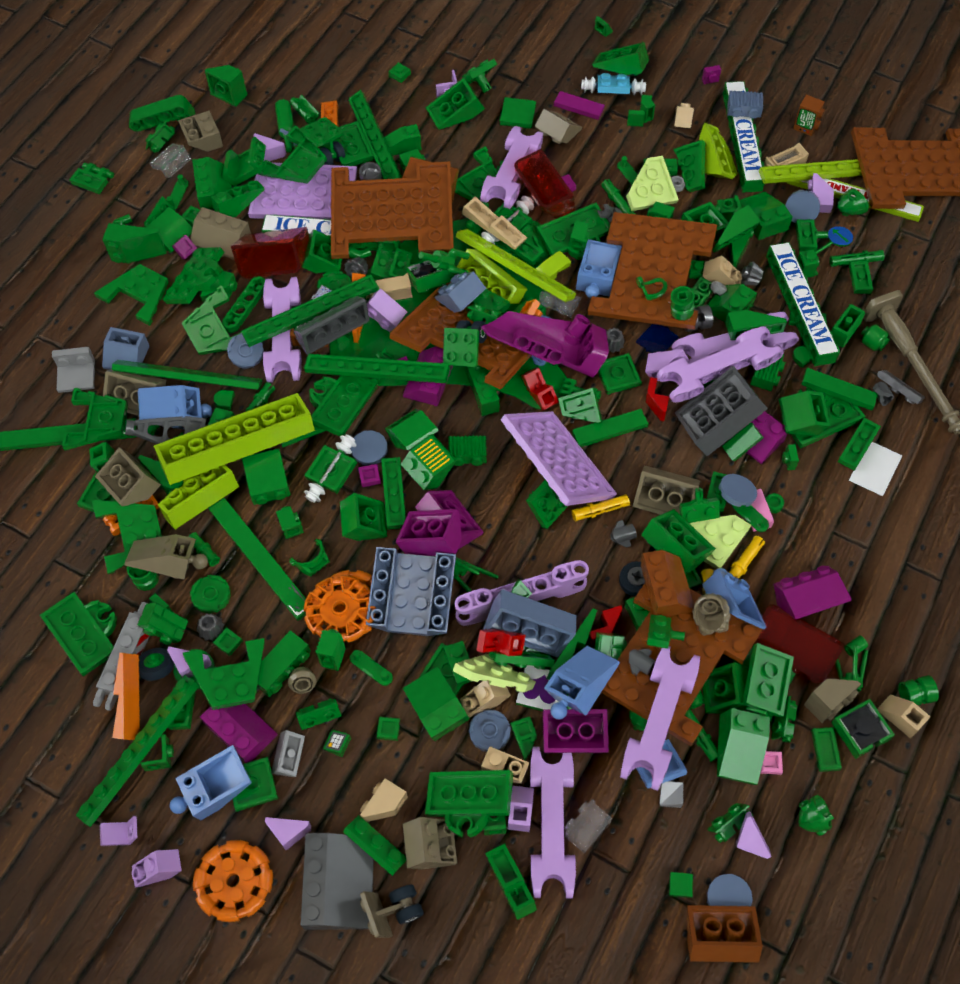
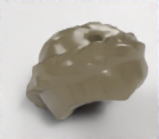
[692,593,731,635]

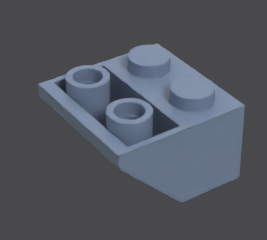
[435,271,487,313]
[102,327,149,370]

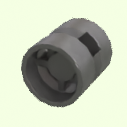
[359,162,382,180]
[684,305,713,332]

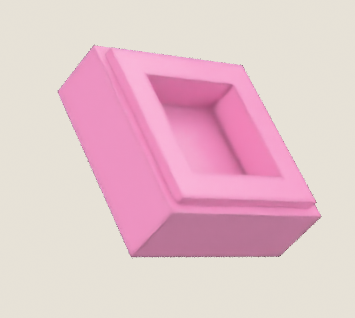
[760,751,783,775]

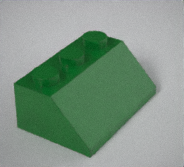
[192,157,232,210]
[641,509,716,574]

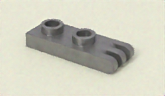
[877,370,925,404]

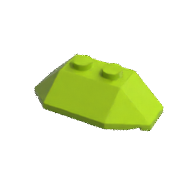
[699,123,738,179]

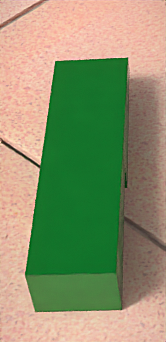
[546,608,597,680]

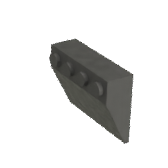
[675,366,768,456]
[301,833,374,930]

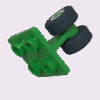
[299,117,346,165]
[443,320,487,367]

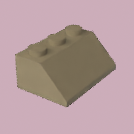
[190,207,251,260]
[103,369,166,416]
[95,447,161,506]
[633,465,700,515]

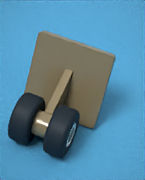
[360,884,424,938]

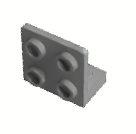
[52,347,95,393]

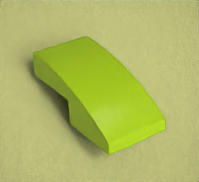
[536,251,572,279]

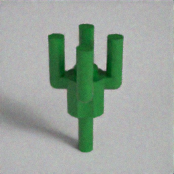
[418,248,470,278]

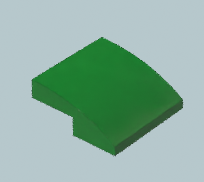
[145,207,193,253]
[370,246,413,280]

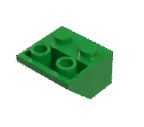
[779,391,831,436]
[385,409,439,451]

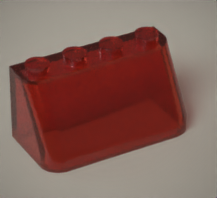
[514,149,575,219]
[231,227,309,278]
[755,604,844,684]

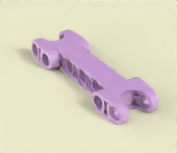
[480,126,543,209]
[263,277,302,383]
[671,312,799,364]
[657,326,784,403]
[455,560,589,626]
[620,646,700,791]
[530,747,576,898]

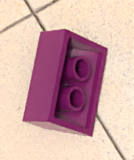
[403,346,453,406]
[729,411,788,464]
[415,490,484,549]
[396,509,462,556]
[774,566,851,620]
[200,704,278,763]
[543,709,609,753]

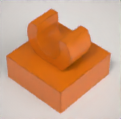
[520,299,543,317]

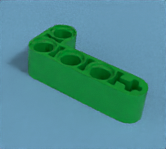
[129,95,195,132]

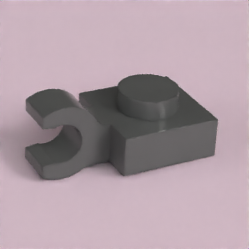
[597,204,622,223]

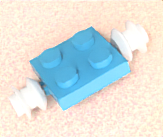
[581,73,646,95]

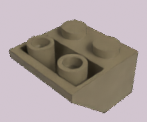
[178,111,223,152]
[804,678,861,723]
[403,817,457,869]

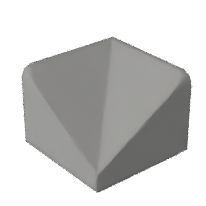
[659,781,683,808]

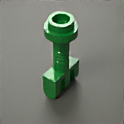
[558,378,602,402]

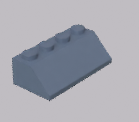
[483,589,576,658]

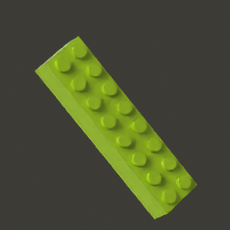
[154,393,315,485]

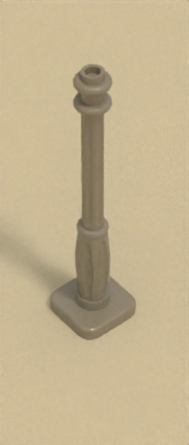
[863,290,960,435]

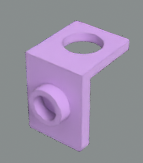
[436,70,457,98]
[100,816,137,846]

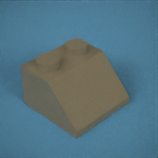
[535,109,582,144]

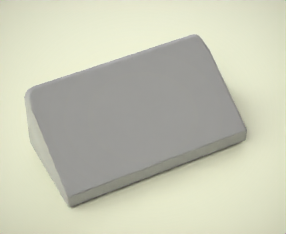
[272,730,305,777]

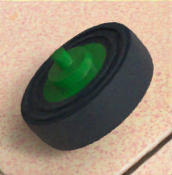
[139,648,174,681]

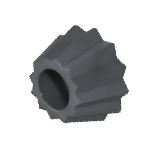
[344,257,368,279]
[741,262,763,286]
[606,328,625,353]
[196,614,225,641]

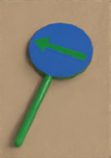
[815,226,853,254]

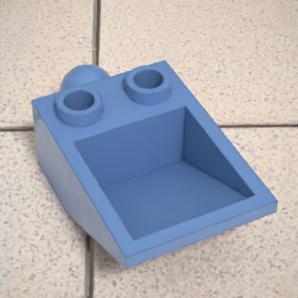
[576,239,622,299]
[138,385,212,429]
[702,568,766,630]
[544,646,620,720]
[170,745,252,821]

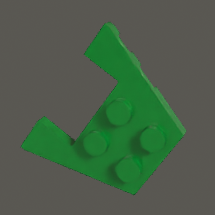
[258,125,327,184]
[455,146,498,201]
[94,264,169,326]
[182,285,241,355]
[62,388,128,450]
[92,500,162,575]
[183,638,265,710]

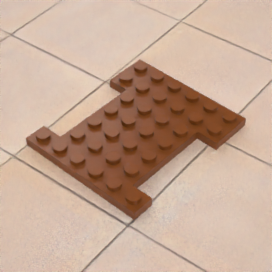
[851,127,960,209]
[331,161,454,259]
[588,212,717,330]
[390,282,532,390]
[601,583,763,747]

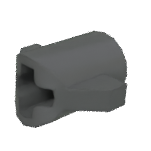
[873,382,895,406]
[610,520,637,548]
[628,648,656,676]

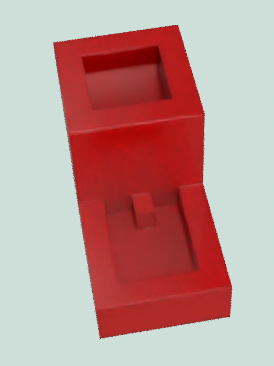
[521,367,559,410]
[645,377,669,421]
[588,605,623,646]
[476,629,526,656]

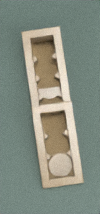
[462,197,527,250]

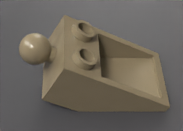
[124,534,208,579]

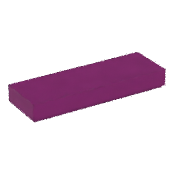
[554,91,605,120]

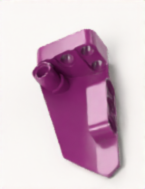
[481,311,609,378]

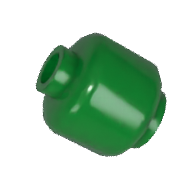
[861,324,890,351]

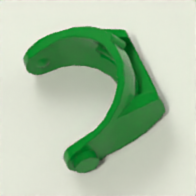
[289,539,330,577]

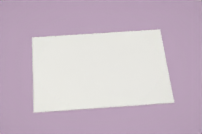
[849,442,902,496]

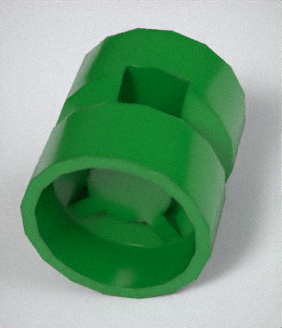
[671,286,695,320]
[127,566,159,591]
[898,675,939,706]

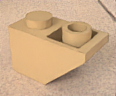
[674,103,694,128]
[703,255,742,285]
[460,680,511,717]
[877,695,931,739]
[481,747,529,783]
[360,778,408,822]

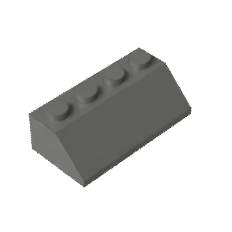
[294,296,370,355]

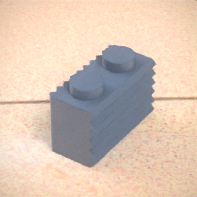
[727,90,763,118]

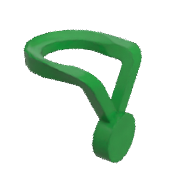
[636,276,668,300]

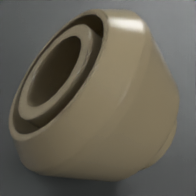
[288,667,317,694]

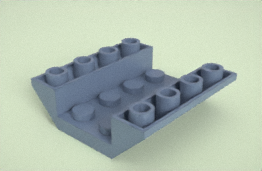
[366,547,456,636]

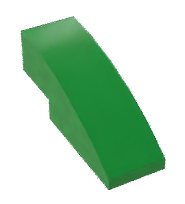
[485,844,537,920]

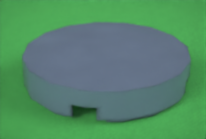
[785,190,820,223]
[227,333,264,369]
[350,430,388,466]
[719,474,757,507]
[469,709,511,752]
[707,874,753,906]

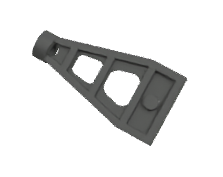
[125,416,206,444]

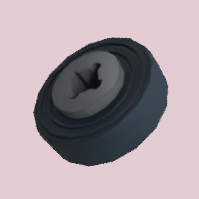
[619,561,645,597]

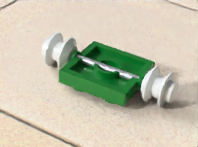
[481,196,534,245]
[304,435,357,503]

